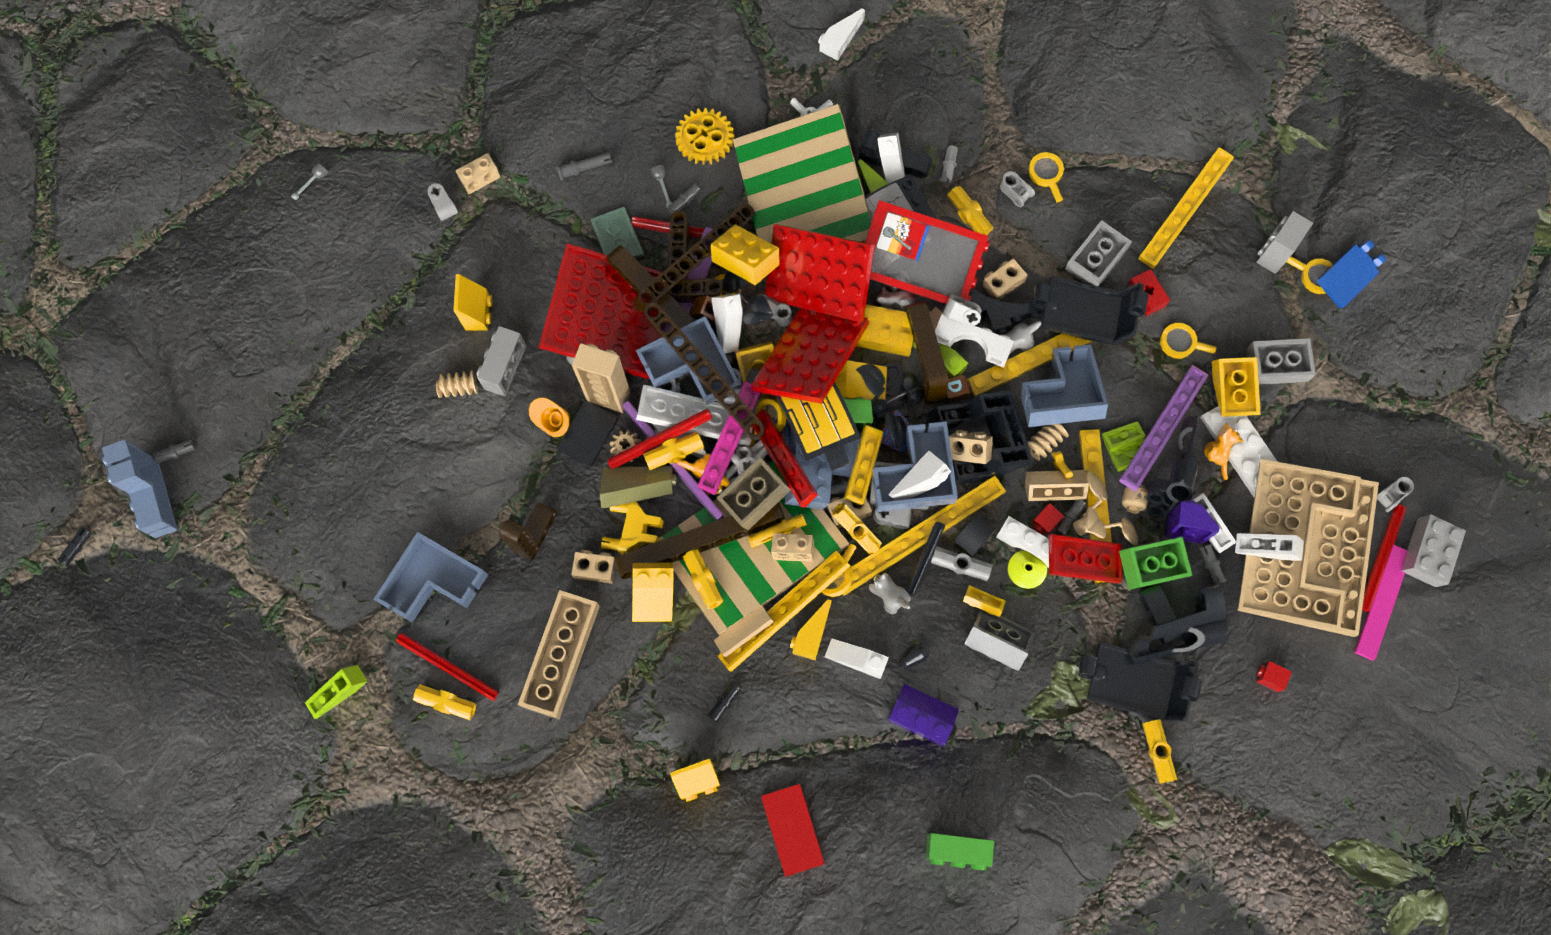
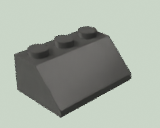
[964,609,1035,671]

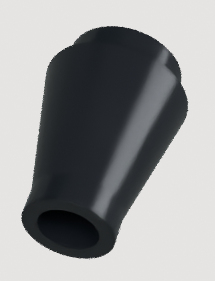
[899,643,929,670]

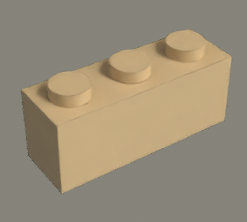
[1025,470,1089,501]

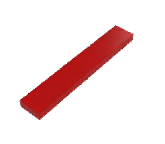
[753,409,818,508]

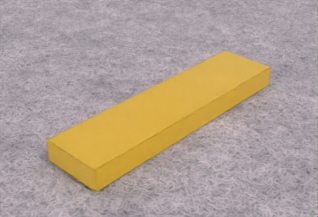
[844,425,884,505]

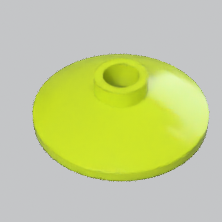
[1008,550,1047,589]

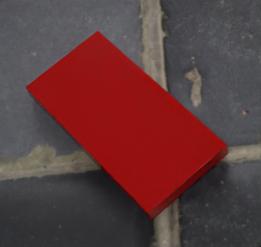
[1049,534,1122,584]
[761,784,824,877]

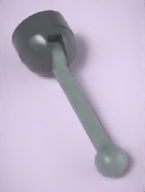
[292,162,329,200]
[650,165,672,207]

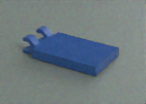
[1316,239,1387,309]

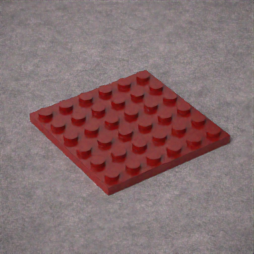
[538,243,670,379]

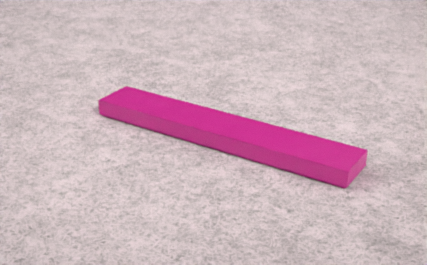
[697,381,760,495]
[1354,545,1408,661]

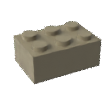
[717,457,791,530]

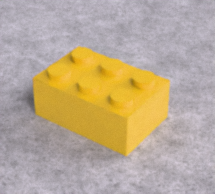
[711,224,779,285]
[856,305,913,357]

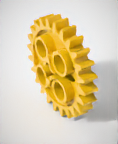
[675,108,734,165]

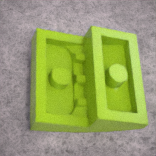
[1102,421,1146,472]

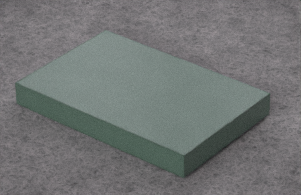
[590,207,644,259]

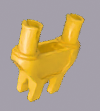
[601,502,664,555]

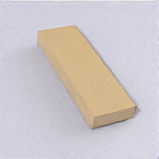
[714,605,773,657]

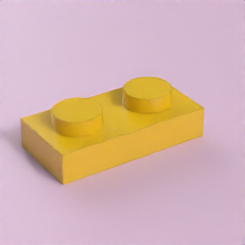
[963,585,1006,617]

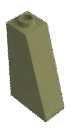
[600,466,677,508]

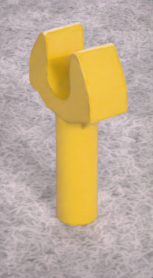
[1051,451,1073,479]

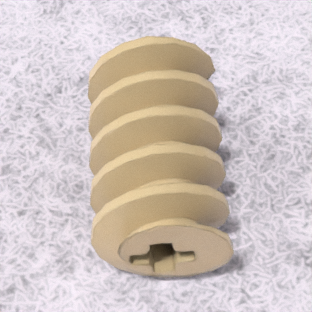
[436,371,478,398]
[1027,424,1069,461]

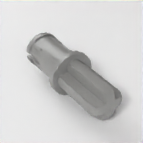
[941,145,958,182]

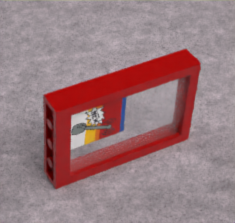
[865,200,990,304]

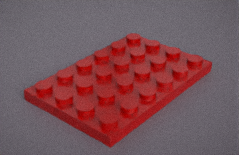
[765,224,875,322]
[751,308,869,404]

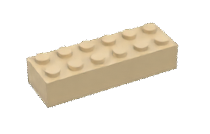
[572,343,631,413]
[518,590,600,719]

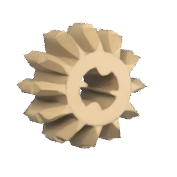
[609,430,642,462]

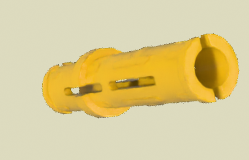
[747,514,807,548]

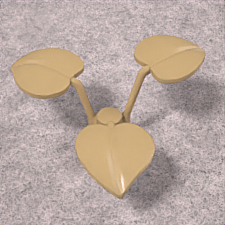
[1073,470,1139,547]

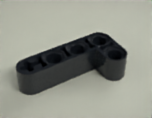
[859,130,932,178]

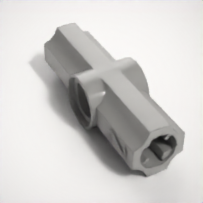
[931,546,993,581]

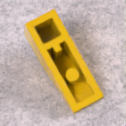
[790,599,832,660]

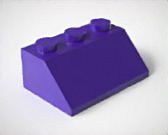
[1164,500,1220,544]
[888,684,959,747]

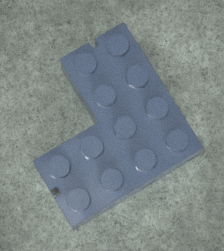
[636,316,741,405]
[1021,344,1108,427]
[872,422,958,512]
[785,429,861,510]
[102,440,178,538]
[373,532,488,623]

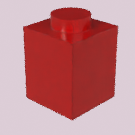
[1031,503,1064,537]
[1256,661,1292,692]

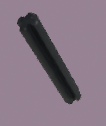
[906,521,945,595]

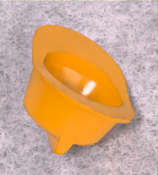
[529,398,570,437]

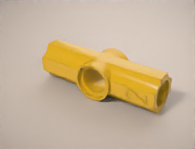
[947,186,993,235]
[643,432,704,470]
[831,502,882,554]
[683,549,723,609]
[413,684,477,720]
[1142,719,1177,784]

